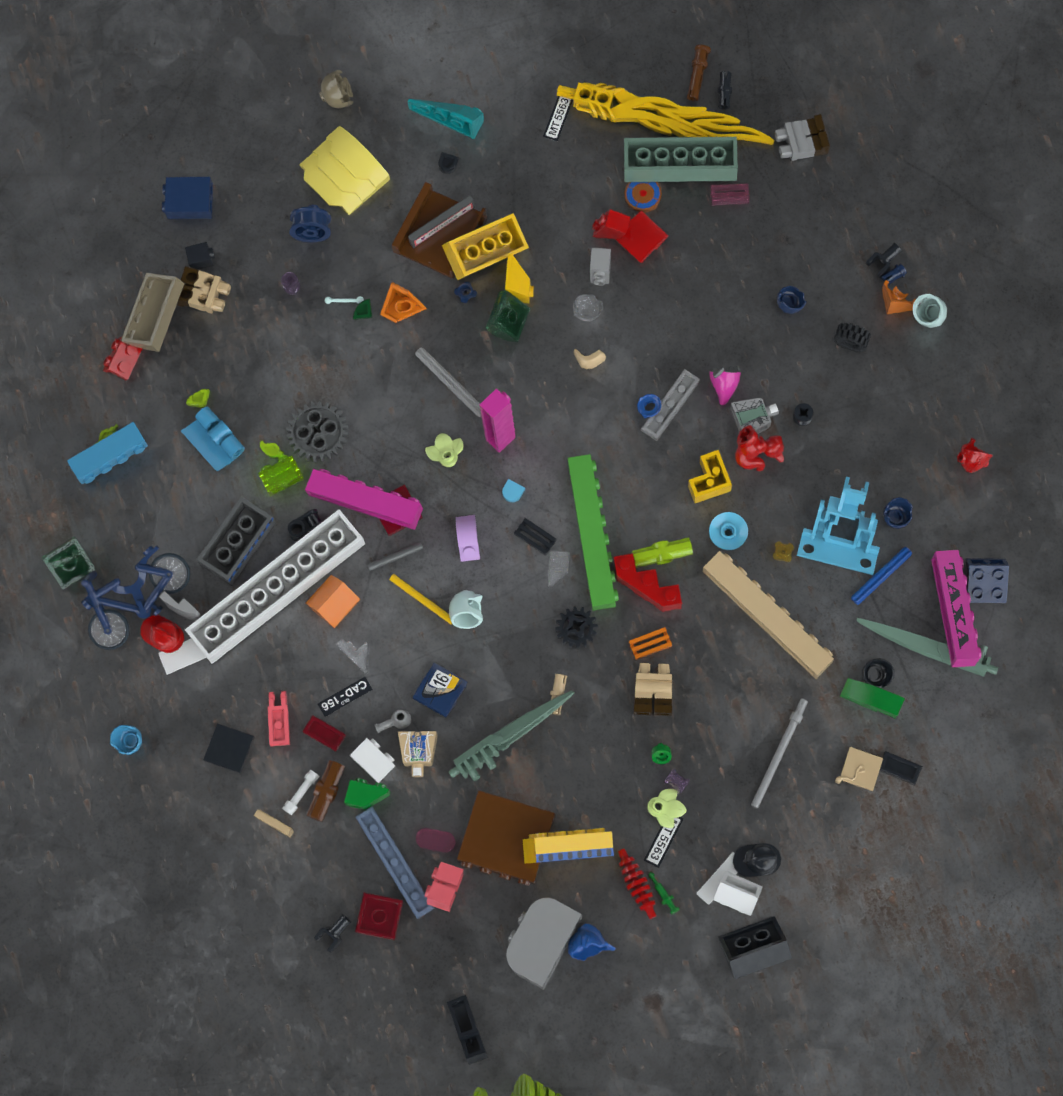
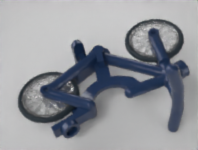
[81,546,190,650]

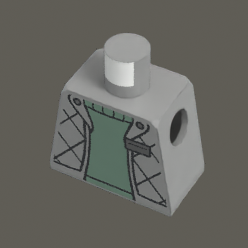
[730,398,779,434]

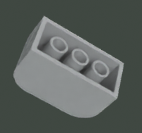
[506,898,582,990]

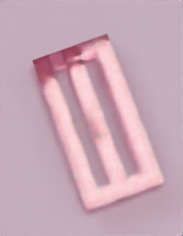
[711,184,750,205]

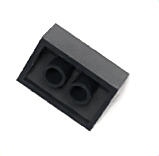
[718,916,792,979]

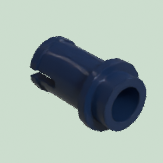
[881,264,907,286]

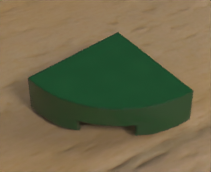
[353,299,372,320]

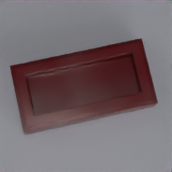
[302,715,347,752]

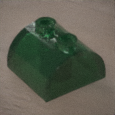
[485,291,531,342]
[41,536,96,589]

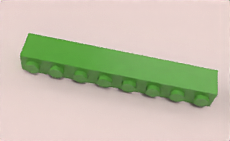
[568,454,619,611]

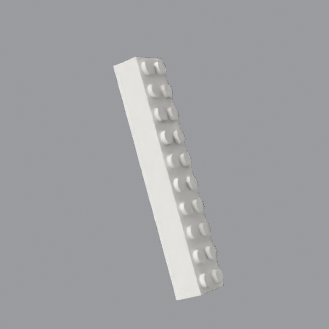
[185,510,365,664]

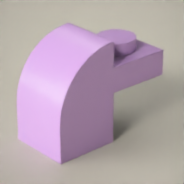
[456,515,480,562]

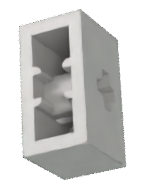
[590,248,611,286]

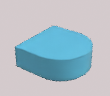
[502,479,525,502]

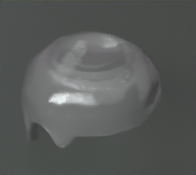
[573,294,603,322]

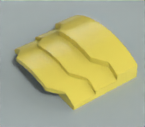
[299,126,390,215]

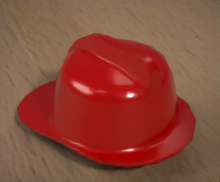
[140,615,184,653]

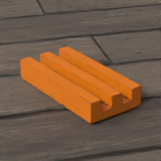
[629,627,672,660]

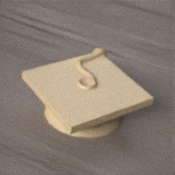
[835,747,883,791]

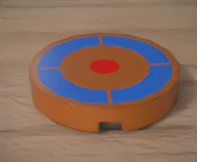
[624,182,662,213]

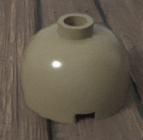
[319,70,353,109]

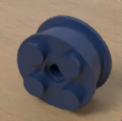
[289,205,331,243]

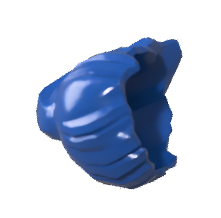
[567,924,616,961]

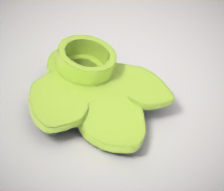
[425,433,464,467]
[647,789,687,828]

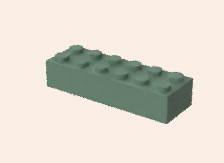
[624,137,738,182]

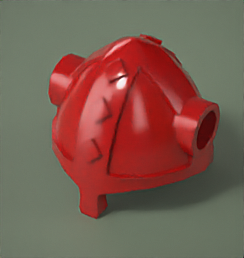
[957,438,993,473]

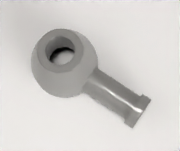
[374,709,411,733]

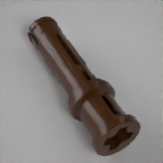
[687,44,711,102]

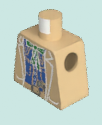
[398,731,437,777]

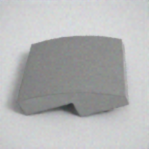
[159,591,201,621]

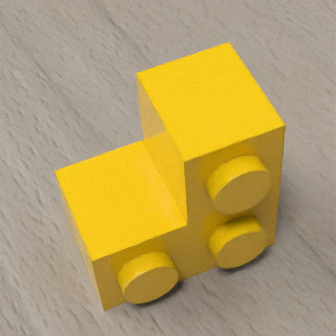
[688,450,732,503]

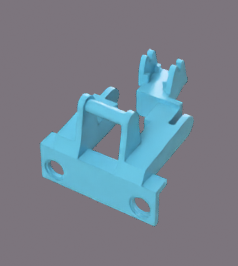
[797,477,880,575]

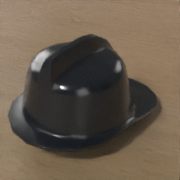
[733,843,781,877]

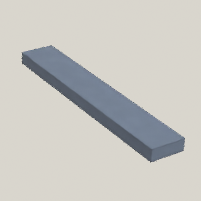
[355,806,435,919]

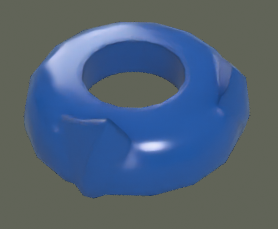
[637,394,662,418]

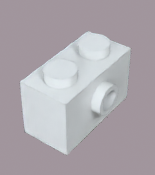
[350,738,395,783]
[713,871,763,916]

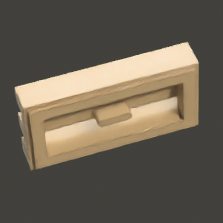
[254,810,294,838]

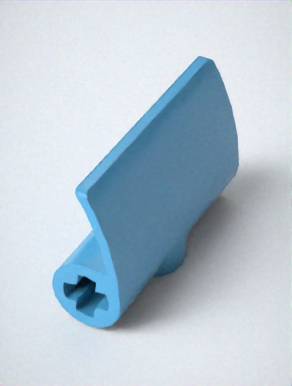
[181,407,245,471]

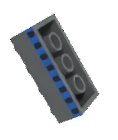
[196,497,276,586]

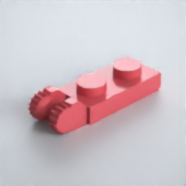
[268,691,290,747]

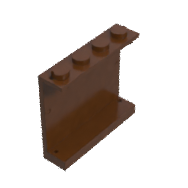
[392,182,488,279]
[457,790,555,887]

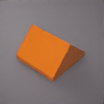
[305,575,360,628]

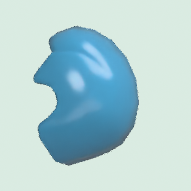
[110,725,142,755]

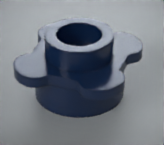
[454,282,477,303]

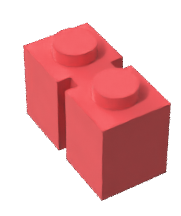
[425,862,464,912]

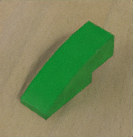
[840,678,905,719]

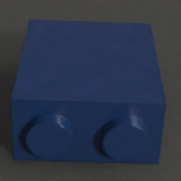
[162,177,213,219]

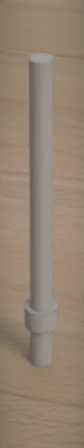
[751,698,808,809]

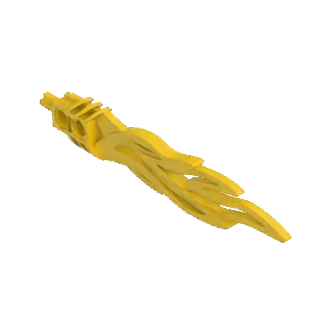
[556,82,774,145]

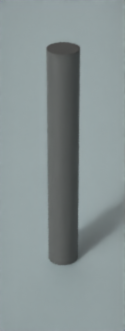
[367,542,423,571]

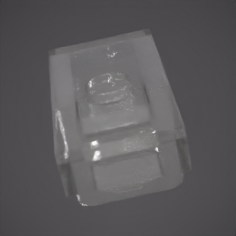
[337,639,369,675]

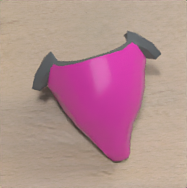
[709,366,741,405]

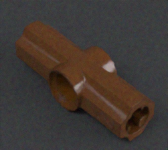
[306,760,345,822]

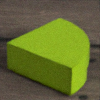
[186,389,210,408]

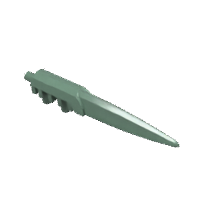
[857,618,999,677]
[448,691,575,781]

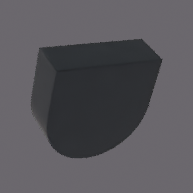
[438,152,460,174]

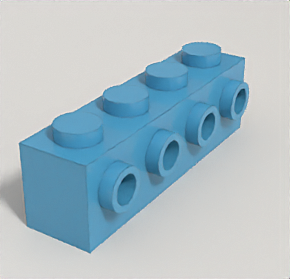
[67,422,148,484]

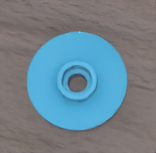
[709,512,748,550]

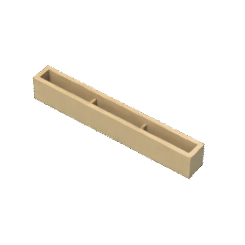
[703,551,834,679]

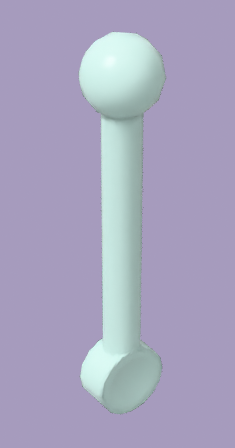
[324,296,364,304]

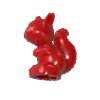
[735,425,784,471]

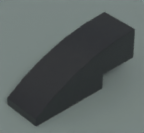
[447,995,488,1065]

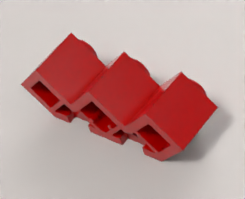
[614,553,682,612]

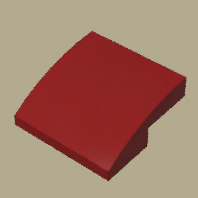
[616,211,668,263]

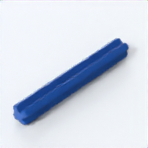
[851,547,912,605]

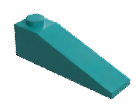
[407,98,484,139]

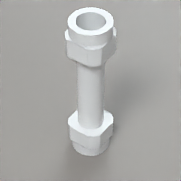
[282,770,320,815]

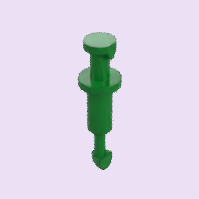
[648,872,680,915]

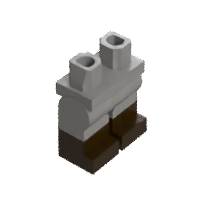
[775,114,830,161]

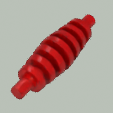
[618,848,657,919]

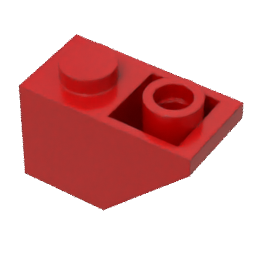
[592,209,630,239]

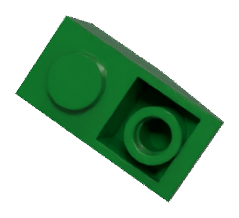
[344,778,390,810]

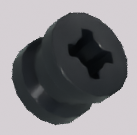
[793,403,813,426]

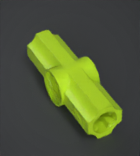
[632,538,693,568]

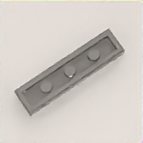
[641,369,700,441]

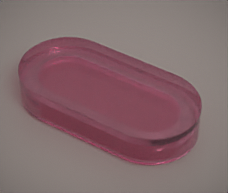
[416,828,456,853]

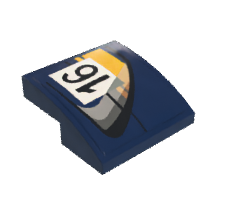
[413,663,468,718]

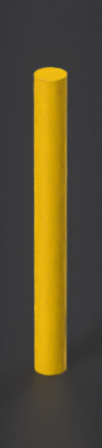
[389,574,452,625]

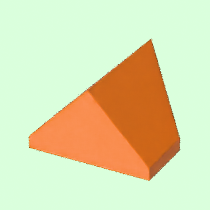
[882,280,916,314]
[380,282,427,323]

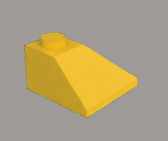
[505,253,534,303]

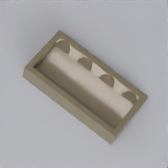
[121,273,184,352]

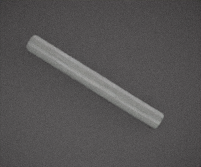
[415,347,481,417]

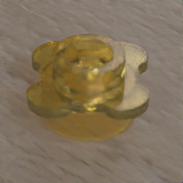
[773,541,794,562]

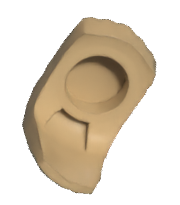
[573,349,606,369]

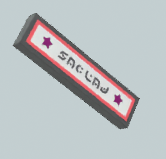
[408,196,475,248]

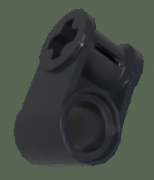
[287,509,322,542]

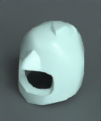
[913,294,947,328]
[449,590,483,629]

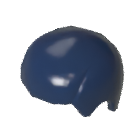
[777,286,807,314]
[883,497,913,529]

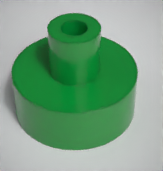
[651,743,672,764]

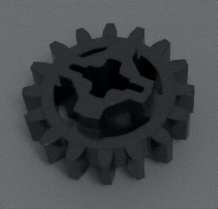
[555,606,598,650]

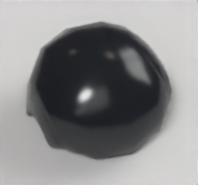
[862,658,894,688]

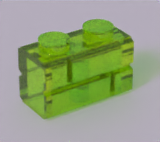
[258,456,304,497]

